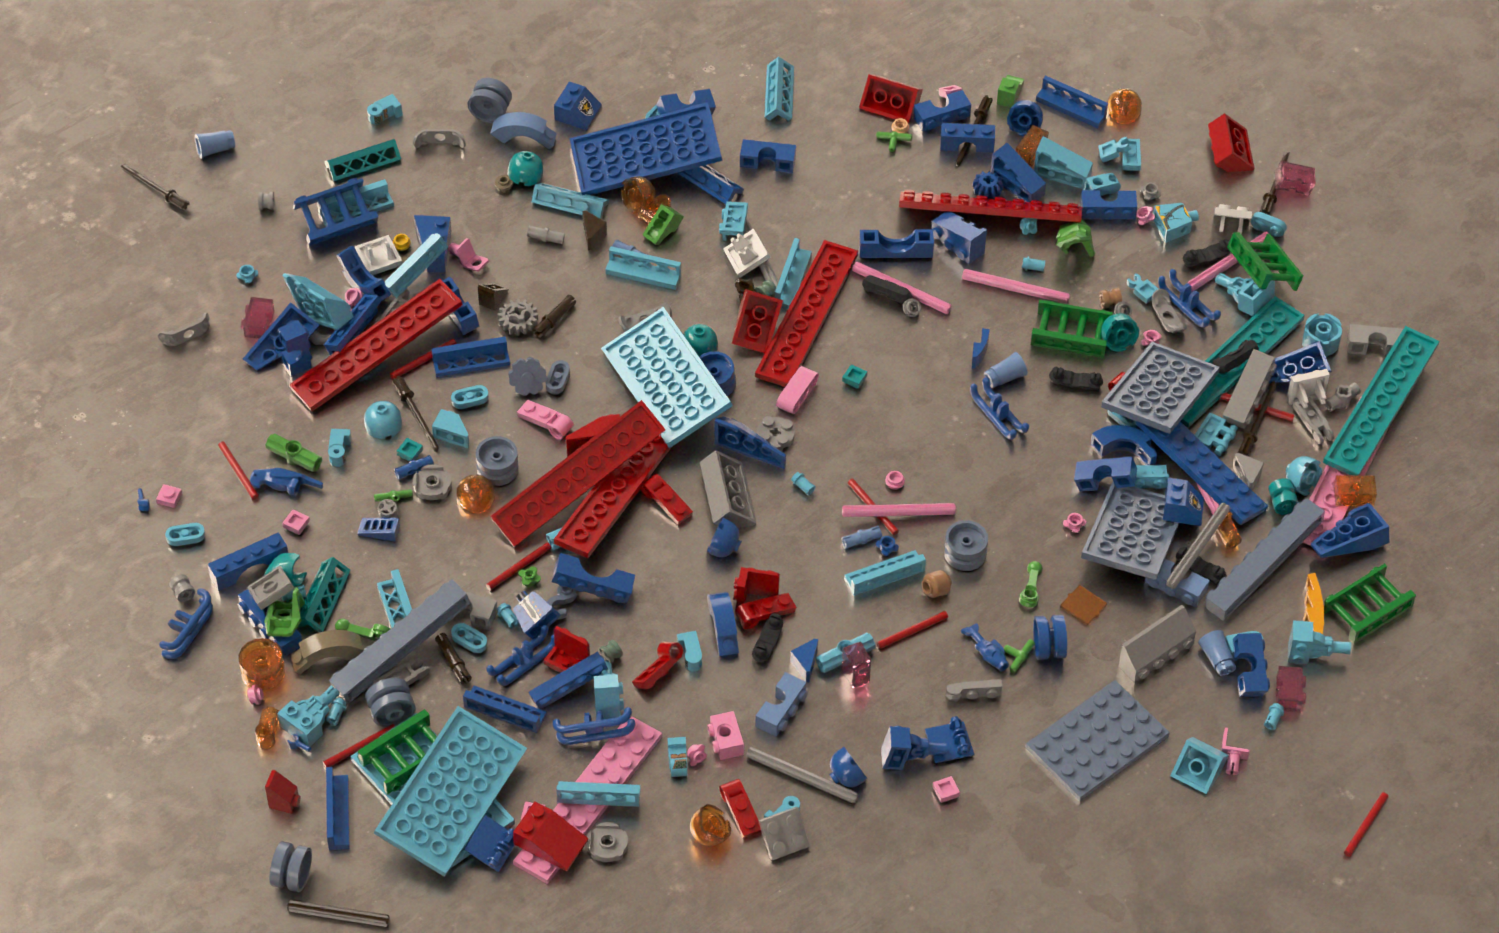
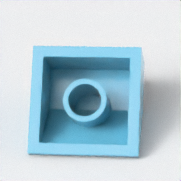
[1170,737,1229,794]

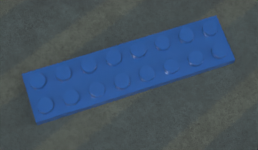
[1135,421,1268,525]

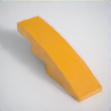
[1303,573,1324,634]

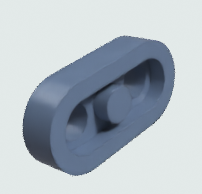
[546,360,570,394]

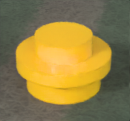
[392,233,411,251]

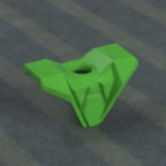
[1056,219,1095,257]
[264,587,305,637]

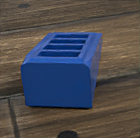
[357,518,400,541]

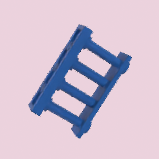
[293,178,378,246]

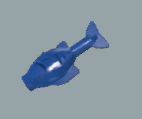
[961,623,1009,672]

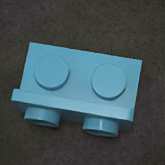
[719,201,749,241]
[1135,465,1169,489]

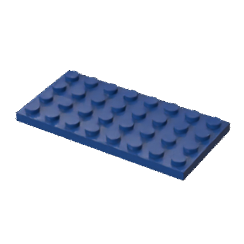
[569,102,723,195]

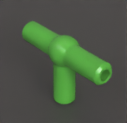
[876,131,912,152]
[374,489,413,502]
[1004,639,1035,673]

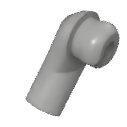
[309,330,331,345]

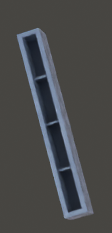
[1205,498,1325,621]
[329,579,471,704]

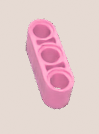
[776,366,819,414]

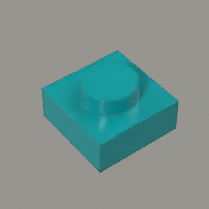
[842,364,868,389]
[396,438,423,461]

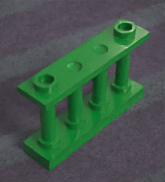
[1227,232,1304,291]
[1030,300,1113,358]
[1324,563,1416,643]
[358,709,437,795]

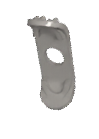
[413,129,466,148]
[1152,289,1187,334]
[618,303,672,332]
[158,312,210,346]

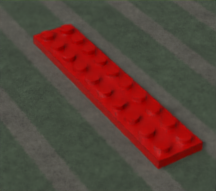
[899,190,1082,222]
[755,240,858,387]
[289,279,463,412]
[490,400,666,547]
[554,435,671,558]

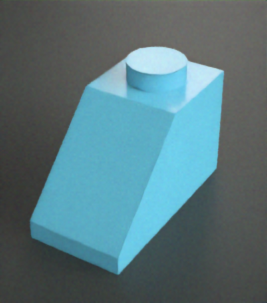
[432,409,469,448]

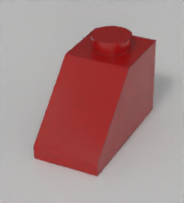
[265,770,301,814]

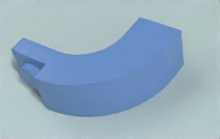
[490,112,557,149]

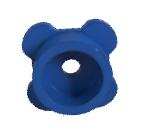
[876,536,899,556]

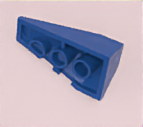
[243,302,320,371]
[1269,341,1332,384]
[714,416,786,469]

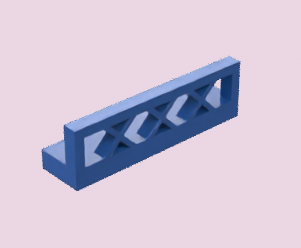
[1036,75,1108,129]
[677,165,744,204]
[323,294,381,355]
[432,336,510,377]
[529,651,608,709]
[463,686,547,733]
[326,767,350,850]

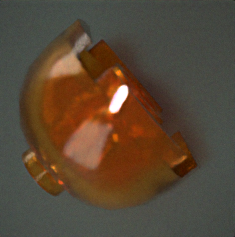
[1107,88,1142,124]
[621,176,655,213]
[456,474,495,513]
[690,804,731,847]

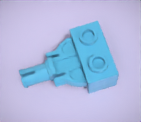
[1215,273,1275,316]
[1288,620,1351,664]
[594,661,624,719]
[277,686,340,747]

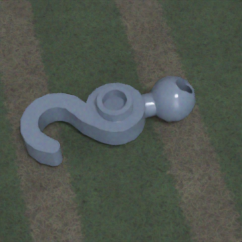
[547,585,577,619]

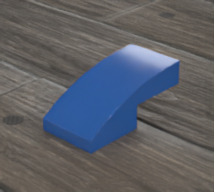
[972,328,990,369]

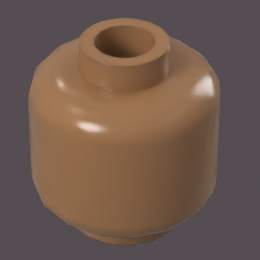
[922,570,952,598]

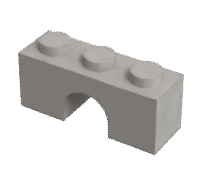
[1347,324,1403,356]
[451,592,498,630]

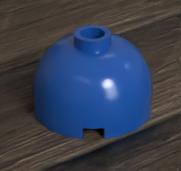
[1007,100,1043,136]
[706,518,742,557]
[829,747,868,788]

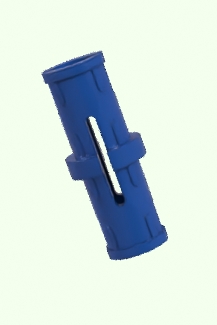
[394,455,434,480]

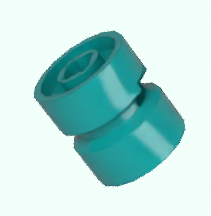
[1268,478,1299,515]

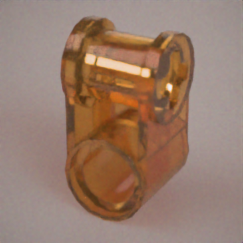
[638,195,671,225]

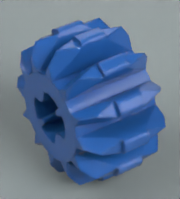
[972,170,1003,199]

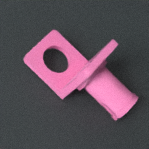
[448,238,489,272]
[1221,728,1250,775]

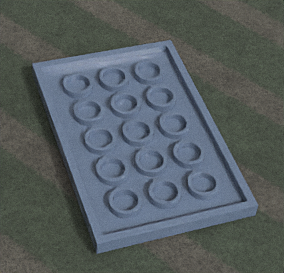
[1101,342,1220,434]
[1081,482,1179,580]
[1025,680,1170,802]

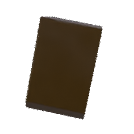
[582,211,607,250]
[478,283,509,311]

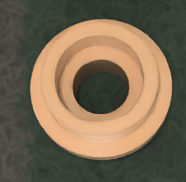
[891,118,909,134]

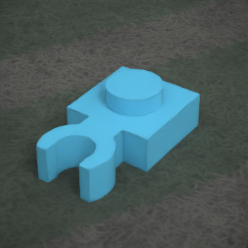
[1098,137,1131,163]
[1127,273,1158,304]

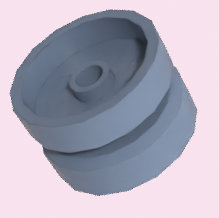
[467,78,512,123]
[476,436,518,486]
[944,521,988,571]
[365,678,416,727]
[269,841,312,892]

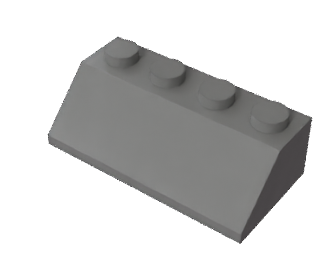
[700,450,757,528]
[1119,605,1196,683]

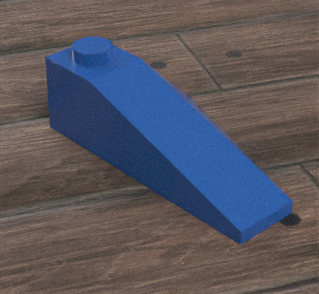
[1311,503,1390,558]

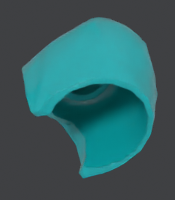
[264,553,307,587]

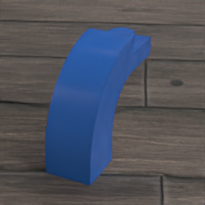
[336,246,391,301]
[1090,425,1157,465]
[707,592,739,656]

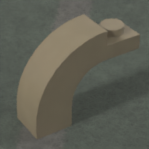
[290,630,364,674]

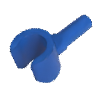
[137,488,150,511]
[287,734,311,752]

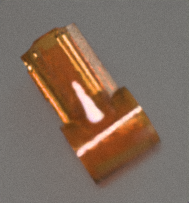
[1216,511,1242,549]
[255,706,280,749]

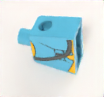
[1153,203,1199,243]

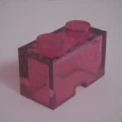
[1274,161,1316,196]
[241,297,275,339]
[842,641,871,688]
[1276,666,1306,712]

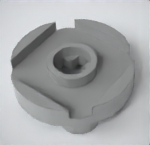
[756,416,794,451]
[413,465,452,500]
[587,822,628,862]

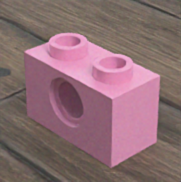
[707,711,744,760]

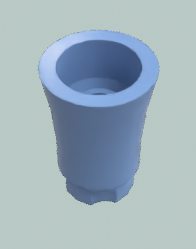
[195,130,235,158]
[984,352,1028,388]
[1198,630,1236,676]

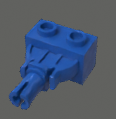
[881,726,947,770]

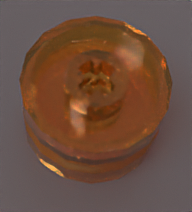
[238,638,285,690]

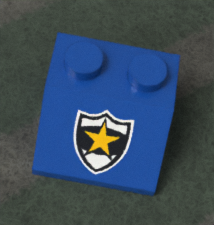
[554,81,602,131]
[1163,478,1204,526]

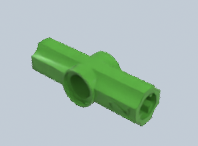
[265,433,322,472]

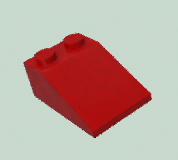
[731,289,783,353]
[566,414,620,457]
[513,801,589,871]

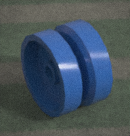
[699,351,736,397]
[1033,615,1067,660]

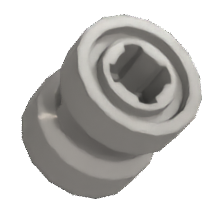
[169,574,196,602]

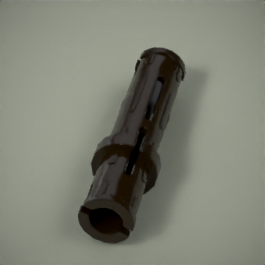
[532,295,576,337]
[435,633,472,684]

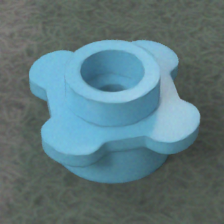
[1020,218,1037,235]
[236,265,259,283]

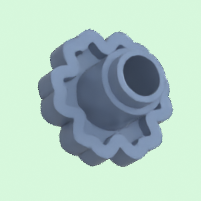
[508,357,547,396]

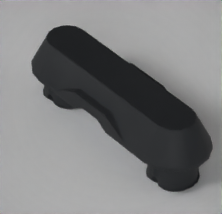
[1183,239,1231,267]
[862,275,912,304]
[1212,340,1259,374]
[1049,366,1103,390]
[1176,547,1227,584]
[752,613,784,663]

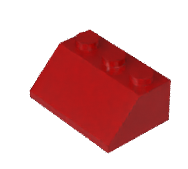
[859,74,923,124]
[1208,113,1255,172]

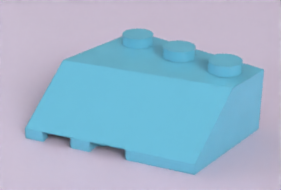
[282,273,353,330]

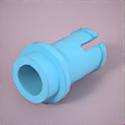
[1022,256,1045,272]
[791,472,816,496]
[281,585,306,602]
[497,603,519,628]
[326,698,347,725]
[1264,703,1284,730]

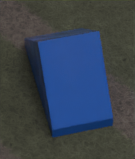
[790,638,818,683]

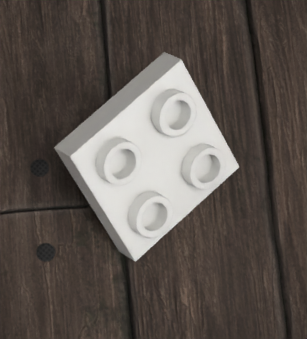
[1214,204,1252,233]
[723,229,771,278]
[354,235,402,275]
[1287,369,1330,408]

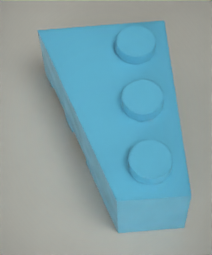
[1034,136,1093,189]

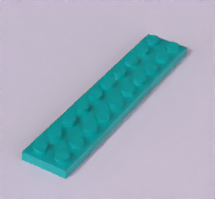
[1180,296,1305,428]
[1323,326,1439,479]

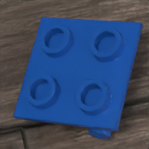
[925,716,974,763]
[464,815,515,872]

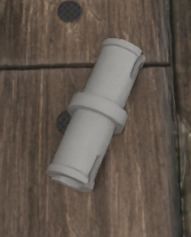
[527,225,565,244]

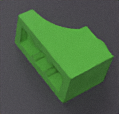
[997,75,1024,108]
[643,204,684,245]

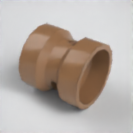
[1099,288,1122,309]

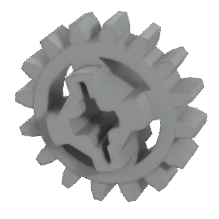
[498,298,538,335]

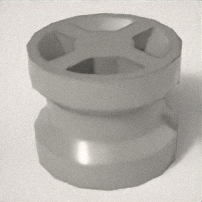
[258,192,275,210]
[378,499,398,518]

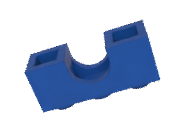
[656,89,716,115]
[913,90,972,131]
[940,123,995,153]
[740,139,796,173]
[1080,190,1137,219]
[442,277,480,335]
[278,320,313,377]
[1074,457,1137,492]
[1232,633,1270,697]

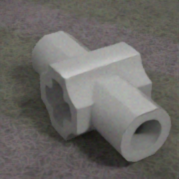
[1325,383,1361,411]

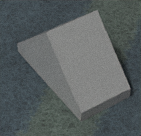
[1233,453,1264,491]

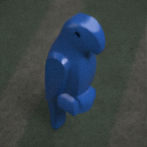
[250,468,323,496]

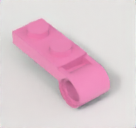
[517,400,574,440]

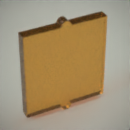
[1060,585,1107,625]

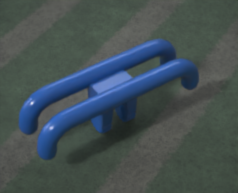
[1158,269,1221,328]
[970,377,1029,440]
[159,588,213,659]
[486,624,555,686]
[553,707,635,745]

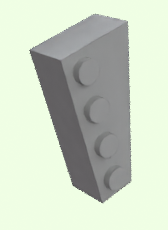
[1223,349,1277,429]

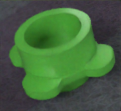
[519,567,541,587]

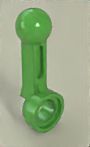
[1019,561,1043,607]
[335,618,390,640]

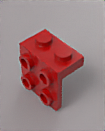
[733,567,780,608]
[544,626,590,673]

